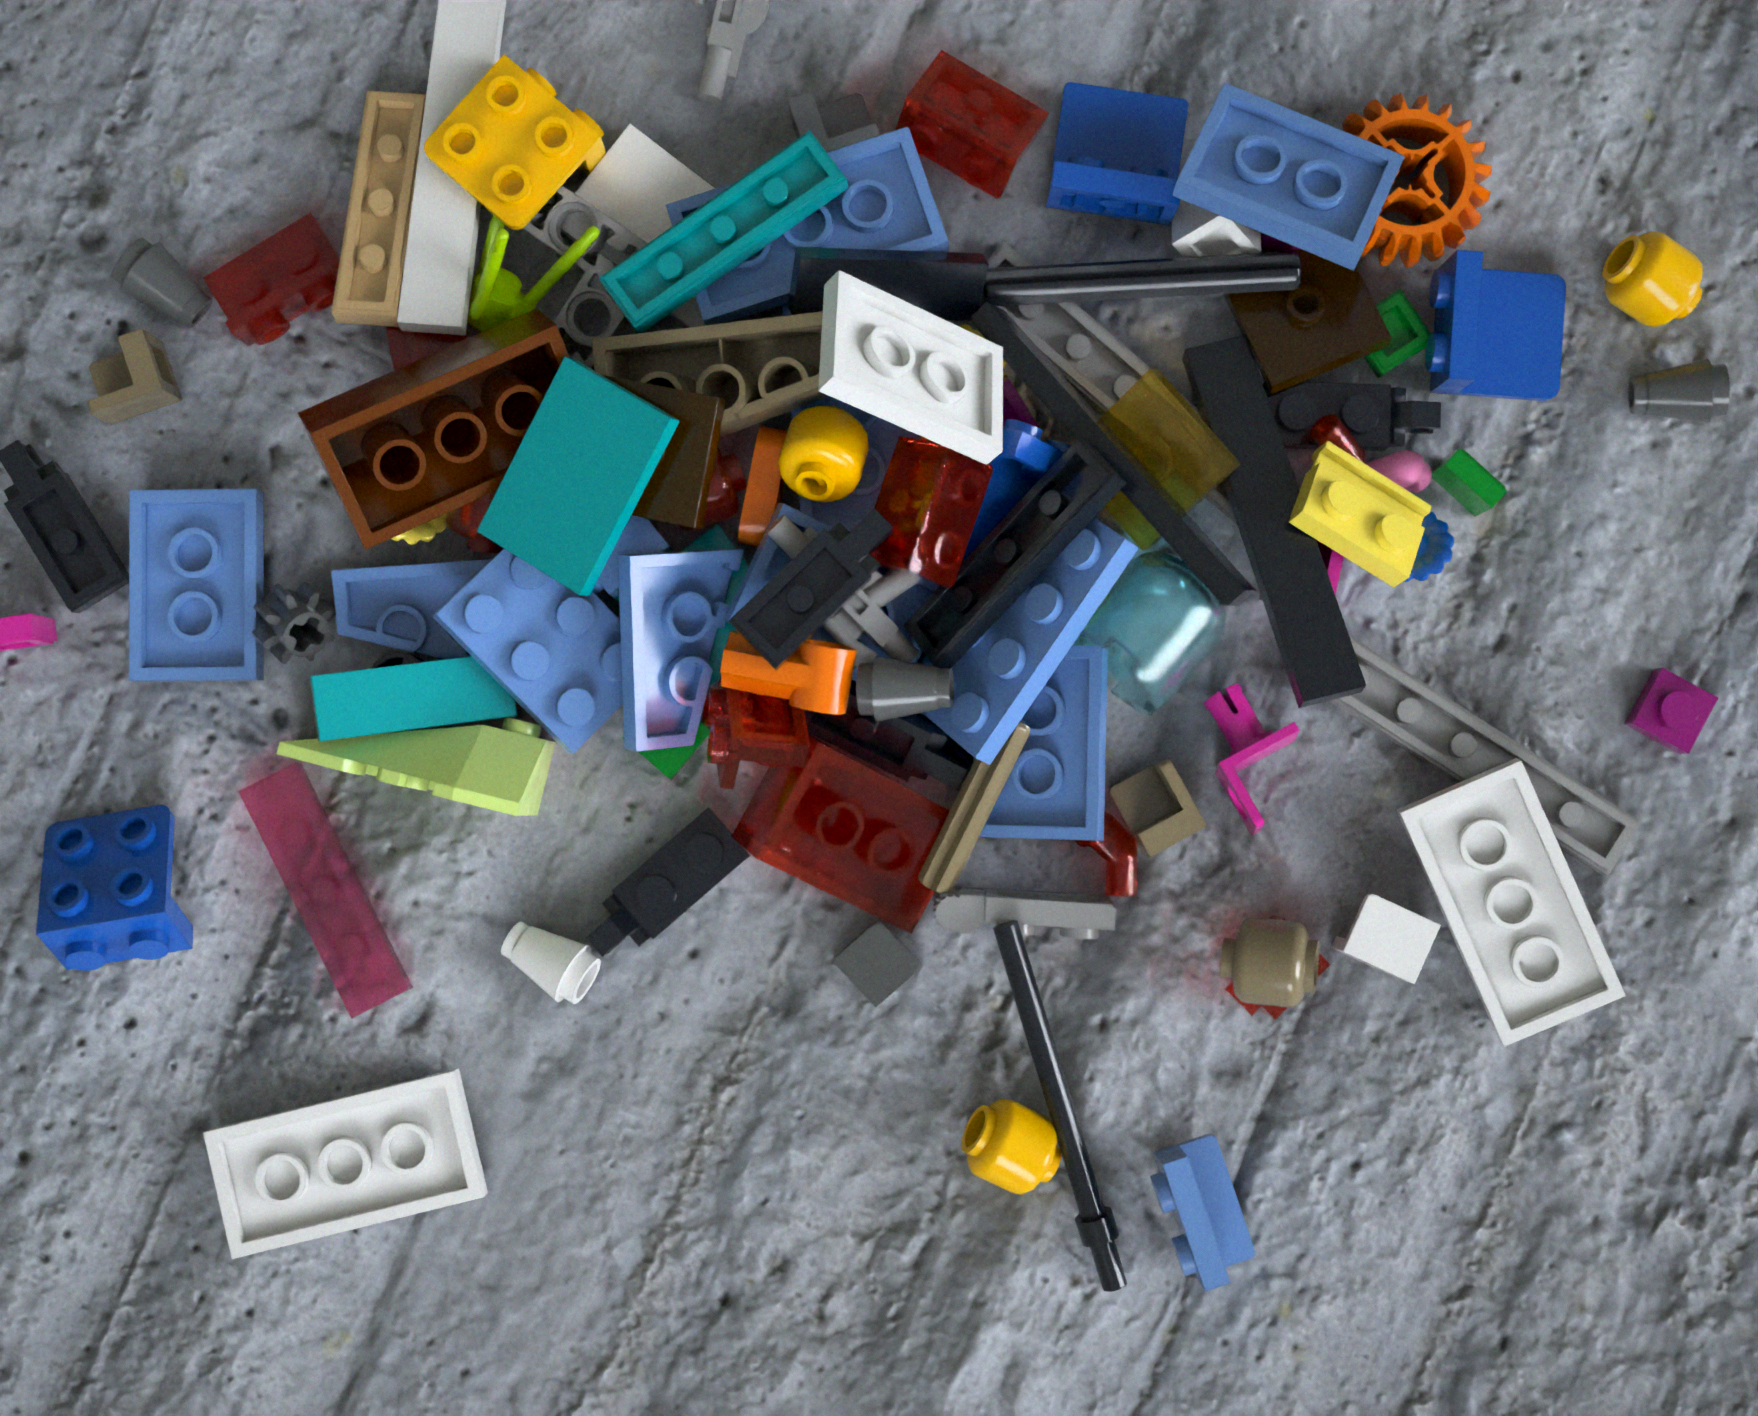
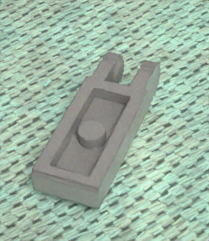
[933,887,1116,939]

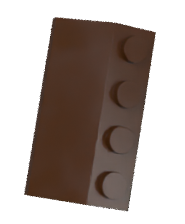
[298,308,570,550]

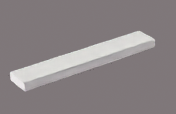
[397,0,506,335]

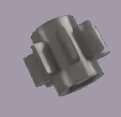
[252,581,336,664]

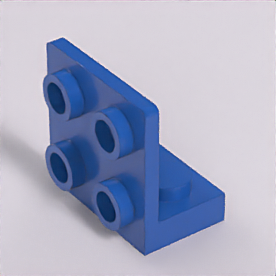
[1046,82,1189,226]

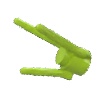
[467,215,600,331]

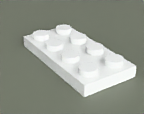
[1397,758,1626,1047]
[203,1068,488,1259]

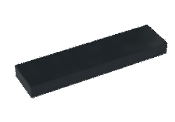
[903,436,1126,668]

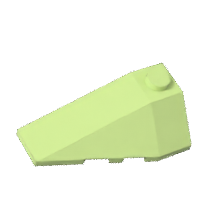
[276,717,556,816]

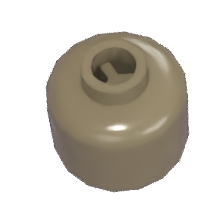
[1220,917,1319,1008]

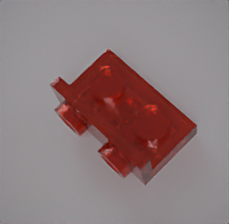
[895,50,1049,198]
[203,212,340,346]
[871,436,993,588]
[703,675,810,790]

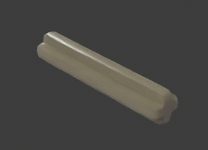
[918,721,1030,894]

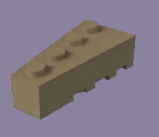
[592,311,829,438]

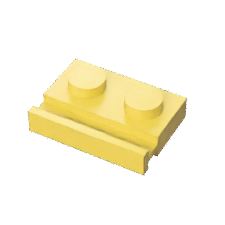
[1288,441,1432,588]

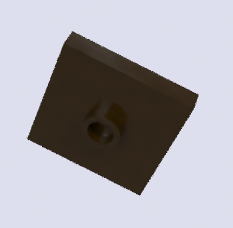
[1223,250,1391,395]
[602,375,726,529]

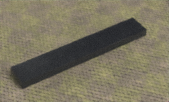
[970,302,1256,606]
[1182,335,1366,708]

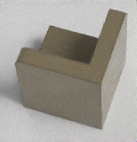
[87,329,183,425]
[1109,758,1207,857]

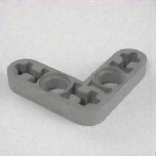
[523,185,648,370]

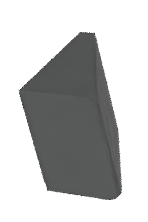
[832,917,922,1007]

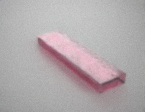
[238,762,413,1019]

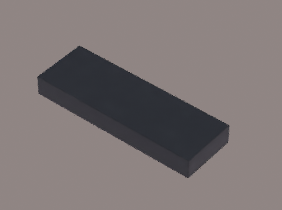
[788,247,989,321]

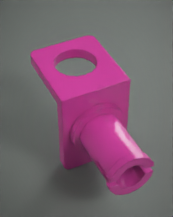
[1203,683,1300,836]

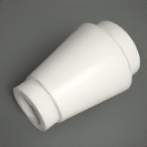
[501,921,601,1004]

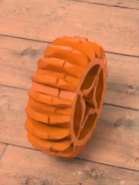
[1342,93,1492,268]

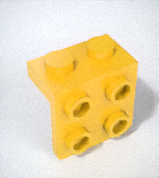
[424,54,606,230]

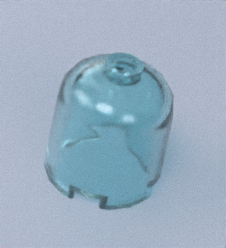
[1072,551,1227,716]

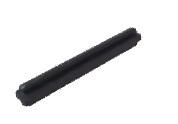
[983,251,1301,306]

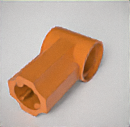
[720,630,857,715]

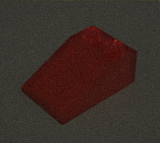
[731,724,950,934]

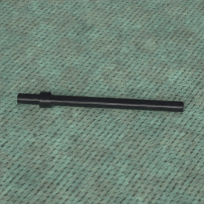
[993,920,1127,1292]

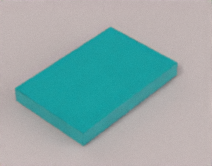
[477,356,680,596]

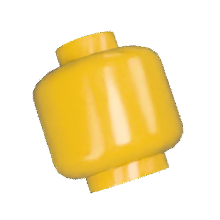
[1602,231,1703,327]
[778,406,869,502]
[961,1098,1061,1195]

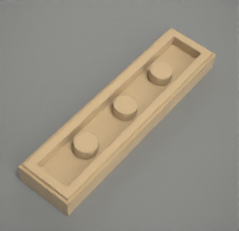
[331,91,426,327]

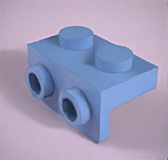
[1150,1134,1255,1292]

